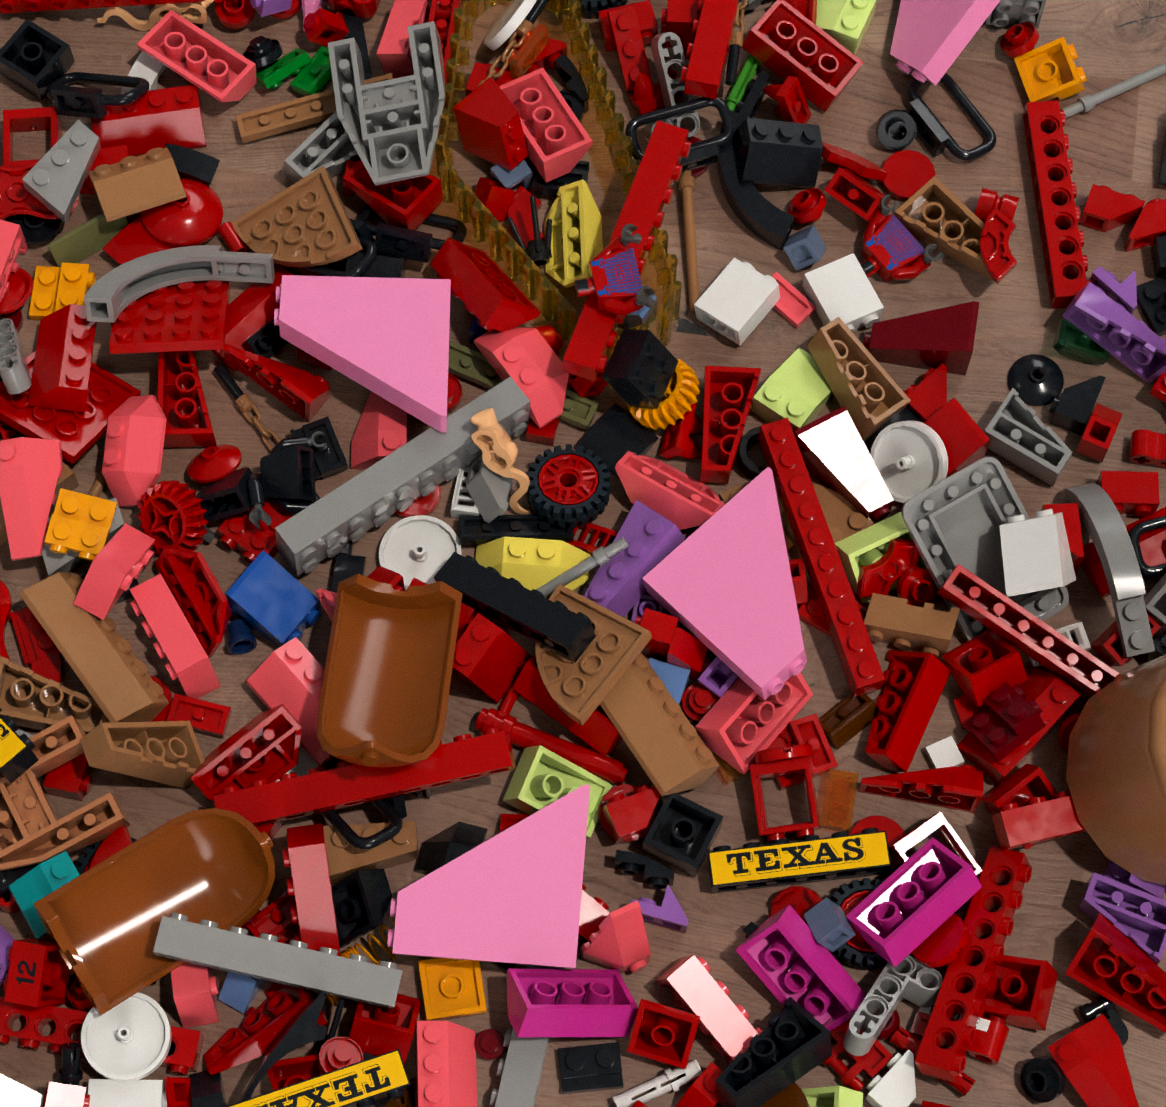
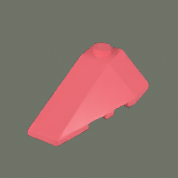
[351,391,408,469]
[0,437,63,561]
[581,900,651,974]

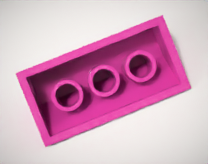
[846,837,982,967]
[736,904,866,1031]
[506,968,638,1038]

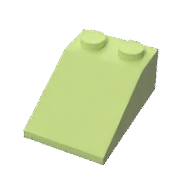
[816,0,877,55]
[751,347,833,433]
[503,745,612,838]

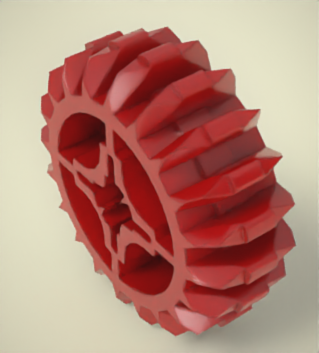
[136,480,209,554]

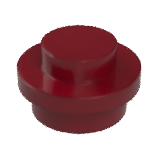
[475,1029,505,1060]

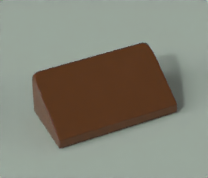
[819,692,878,749]

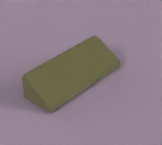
[47,213,129,267]

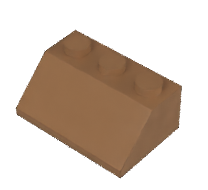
[88,147,186,222]

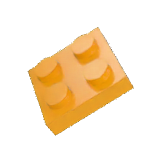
[418,958,487,1021]

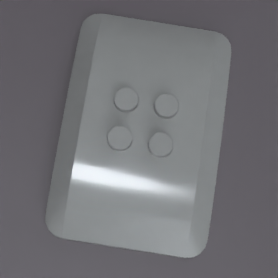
[901,457,1069,642]

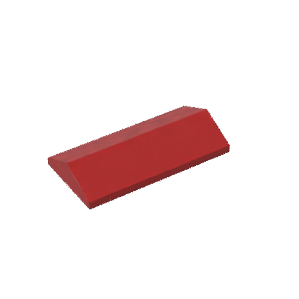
[210,263,293,372]
[1080,507,1166,599]

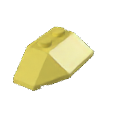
[544,179,603,288]
[475,536,590,600]

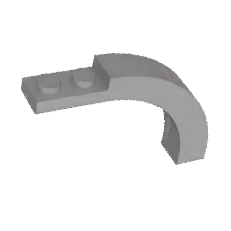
[84,245,275,323]
[1064,483,1155,657]

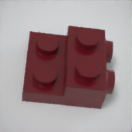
[964,683,1045,761]

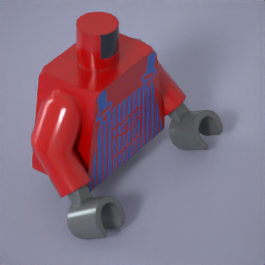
[860,195,944,282]
[575,224,656,316]

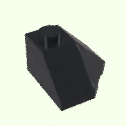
[415,822,488,875]

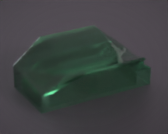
[1053,318,1109,365]

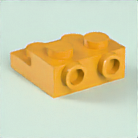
[1014,36,1087,102]
[29,262,96,321]
[44,488,117,562]

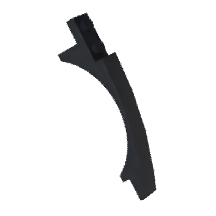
[237,991,327,1103]

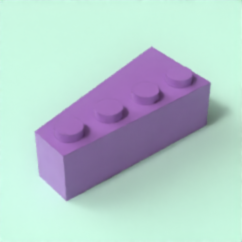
[584,500,686,617]

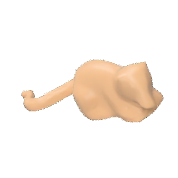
[97,0,214,31]
[470,408,533,515]

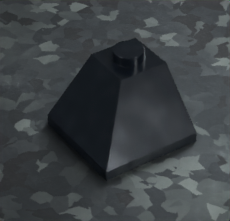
[331,869,393,949]

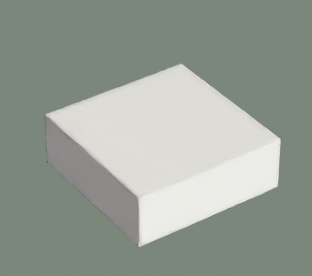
[924,736,965,769]

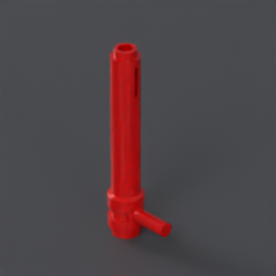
[475,687,629,785]

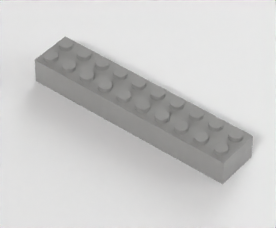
[275,376,531,576]

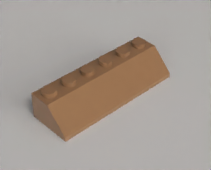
[19,572,169,722]
[600,652,720,796]

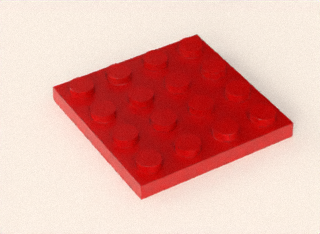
[109,280,230,354]
[0,350,141,464]

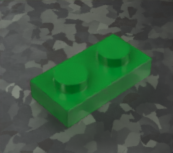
[290,46,332,96]
[256,48,312,89]

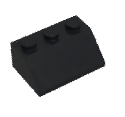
[733,117,823,189]

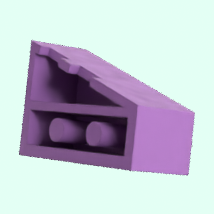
[1078,872,1166,964]

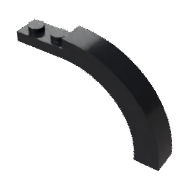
[718,71,795,251]

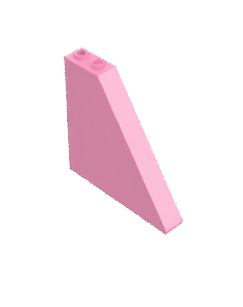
[890,0,1001,86]
[274,275,451,433]
[642,467,807,700]
[387,784,590,969]

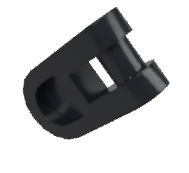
[1079,995,1128,1046]

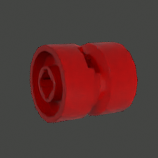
[974,187,1019,223]

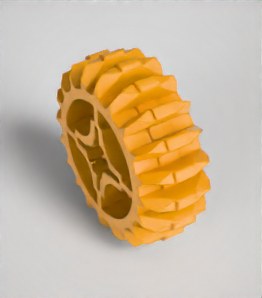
[626,359,700,430]

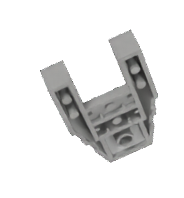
[328,21,446,186]

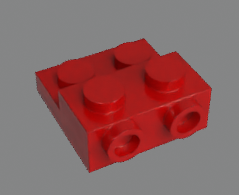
[217,498,291,564]

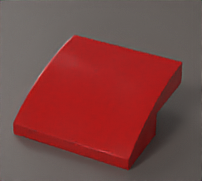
[102,216,175,265]
[767,713,838,791]
[245,890,300,944]

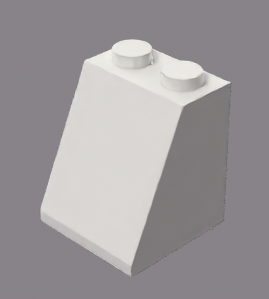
[999,508,1076,597]

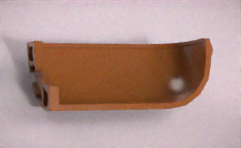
[317,574,463,767]
[33,808,275,1016]

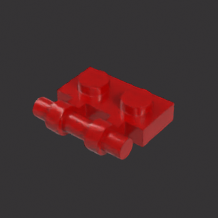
[822,1018,894,1091]

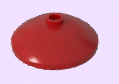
[140,178,223,248]

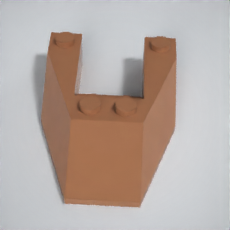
[0,715,131,871]

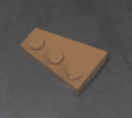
[864,593,960,658]

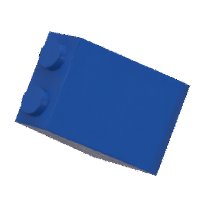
[226,550,322,648]

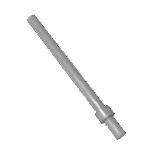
[1060,62,1166,119]
[488,536,629,626]

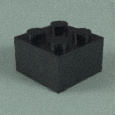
[0,19,75,100]
[602,329,678,409]
[643,793,724,877]

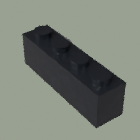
[716,997,832,1107]

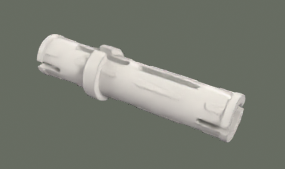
[612,1058,702,1107]

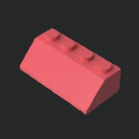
[137,10,257,103]
[499,67,593,183]
[246,637,335,767]
[695,672,814,774]
[414,1021,477,1107]

